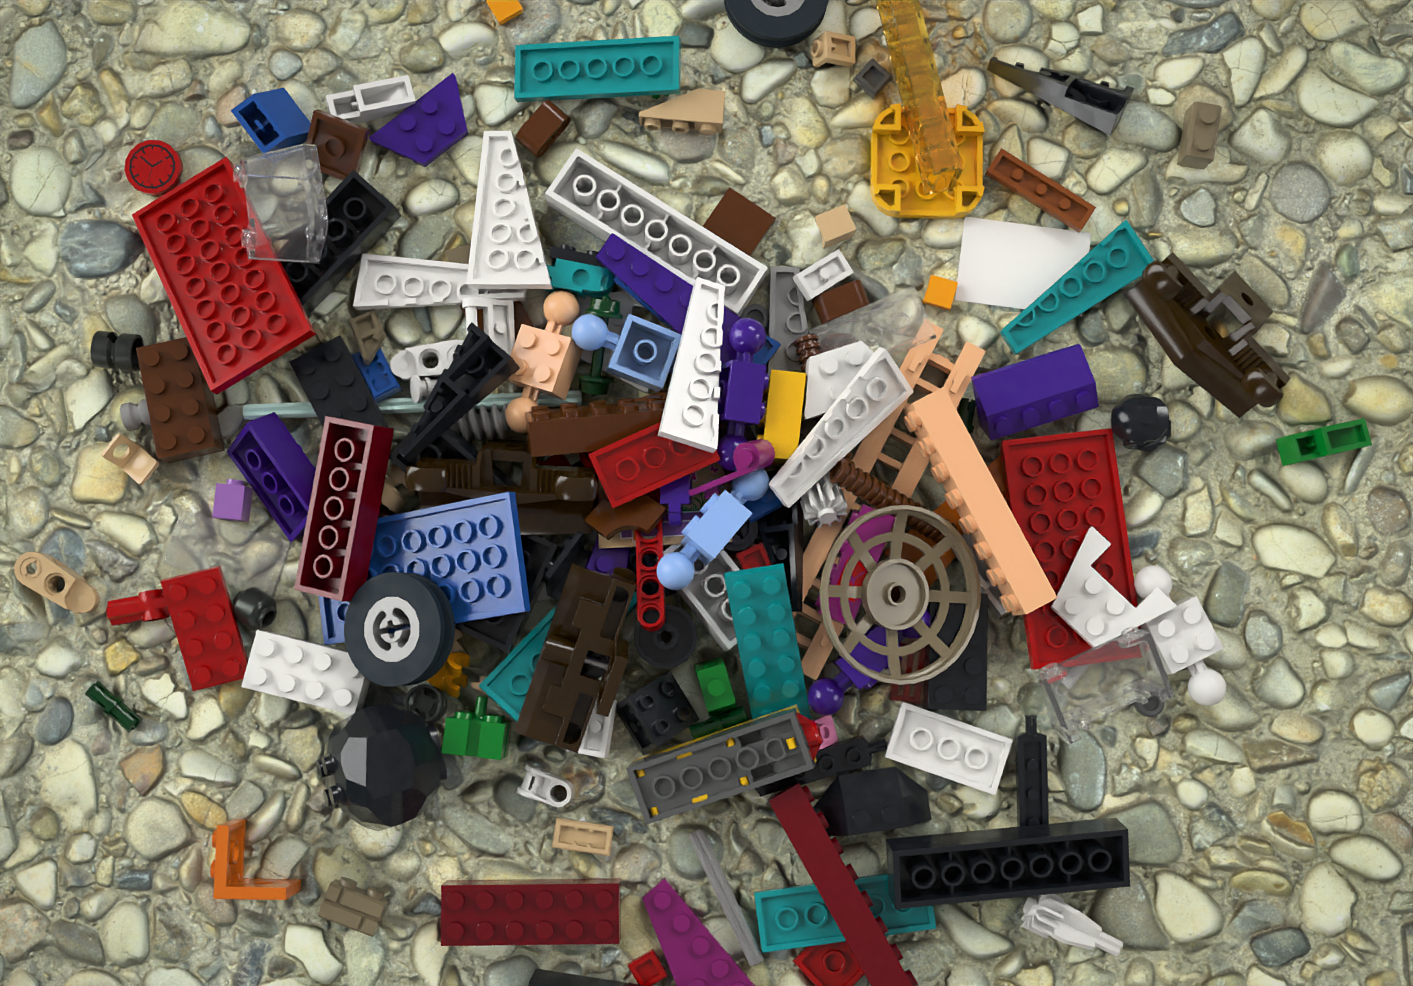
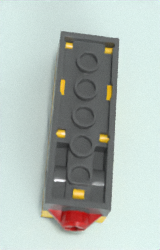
[626,704,823,825]

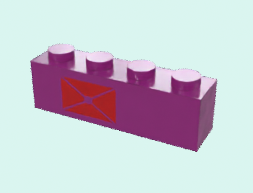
[814,504,895,626]

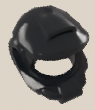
[1110,394,1171,451]

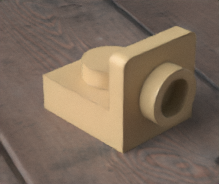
[811,31,855,67]

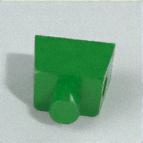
[694,656,737,717]

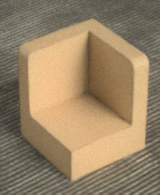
[815,204,856,249]

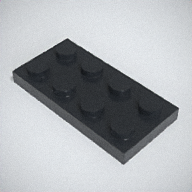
[289,335,394,436]

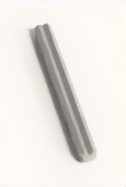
[689,828,764,966]

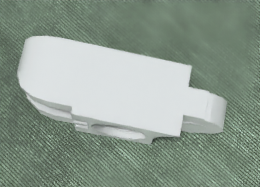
[390,339,464,381]

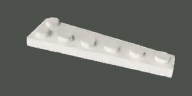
[353,253,527,310]
[658,277,725,453]
[768,347,914,508]

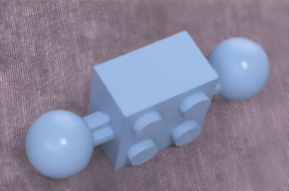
[572,314,682,392]
[656,469,769,590]

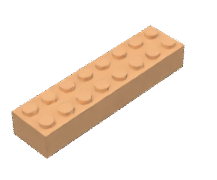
[903,387,1057,615]

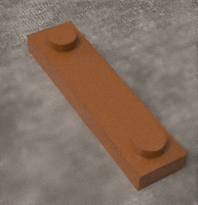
[985,148,1096,233]

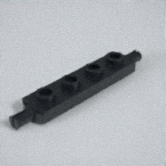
[1015,714,1049,827]
[755,735,887,797]

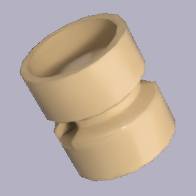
[381,463,418,514]

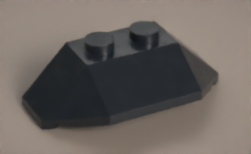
[813,766,932,836]

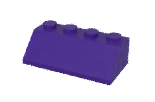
[971,344,1099,441]
[226,412,316,542]

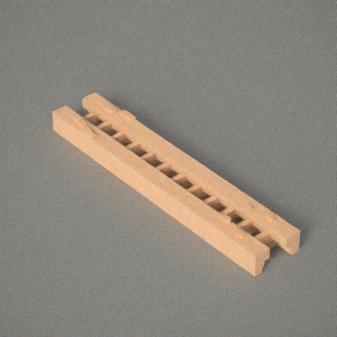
[792,320,986,680]

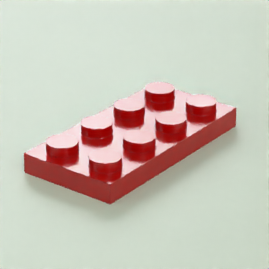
[588,422,721,508]
[160,565,248,691]

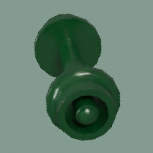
[576,294,623,398]

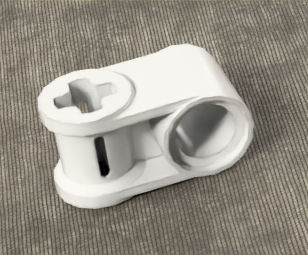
[516,764,575,807]

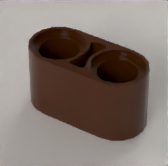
[515,100,571,158]
[812,280,871,326]

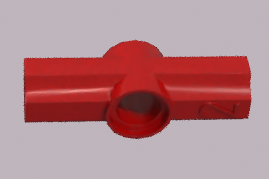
[106,589,170,626]

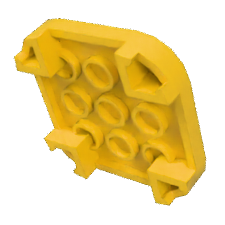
[870,103,985,219]

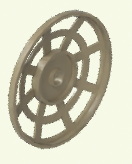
[820,505,981,685]

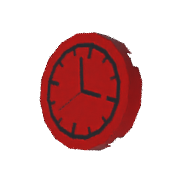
[124,140,183,196]

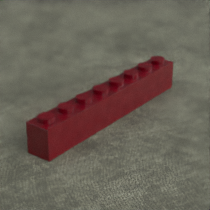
[767,782,918,986]

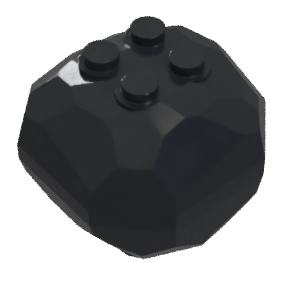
[316,704,447,831]

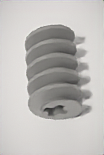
[450,403,510,442]

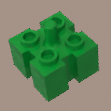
[442,696,512,760]

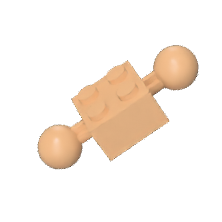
[505,290,583,433]

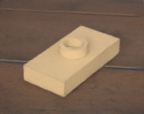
[552,817,614,856]

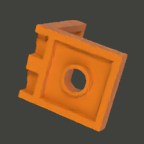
[210,819,301,900]

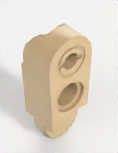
[14,552,100,614]

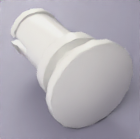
[410,375,438,403]

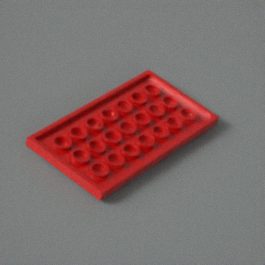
[132,157,316,395]
[999,428,1145,670]

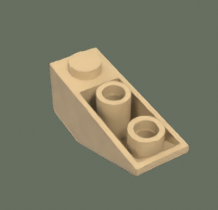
[639,89,725,135]

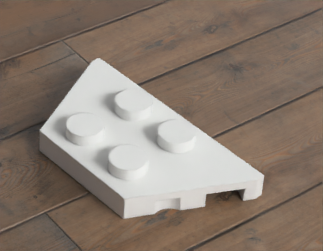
[801,341,874,421]

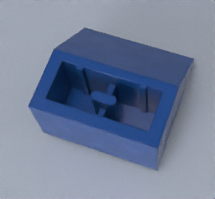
[231,88,311,165]

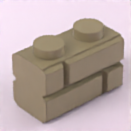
[1177,102,1222,169]
[318,877,390,937]

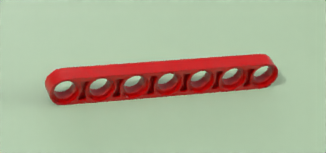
[635,487,665,632]

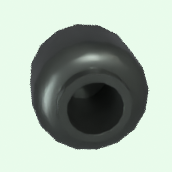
[232,587,277,630]

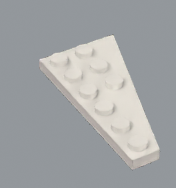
[466,131,553,289]

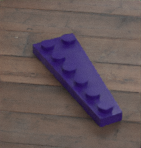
[596,233,742,363]

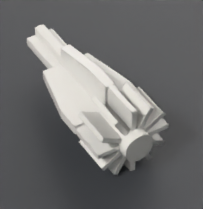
[798,435,848,528]
[1021,894,1123,956]

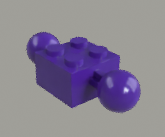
[716,318,769,471]
[807,609,931,716]

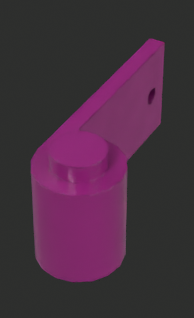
[688,439,775,499]

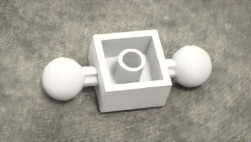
[1134,565,1227,706]

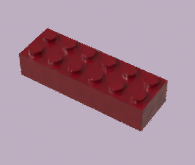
[294,416,394,601]
[441,878,621,946]

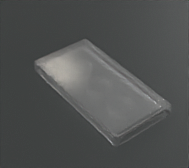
[809,286,936,357]
[163,509,292,597]

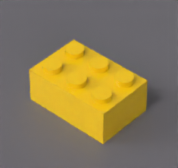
[757,369,806,466]

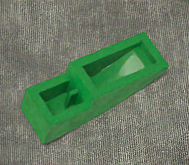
[1275,418,1372,466]

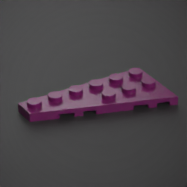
[642,877,756,986]

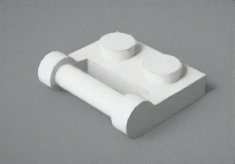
[462,297,515,355]

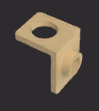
[101,433,159,485]

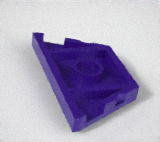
[369,73,469,167]

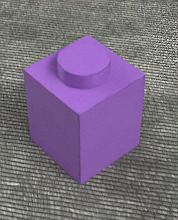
[212,479,253,522]

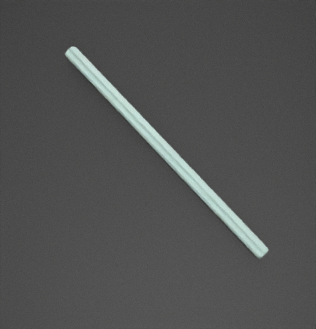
[243,390,582,420]

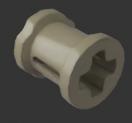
[296,322,328,355]

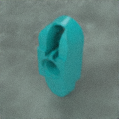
[546,258,615,299]

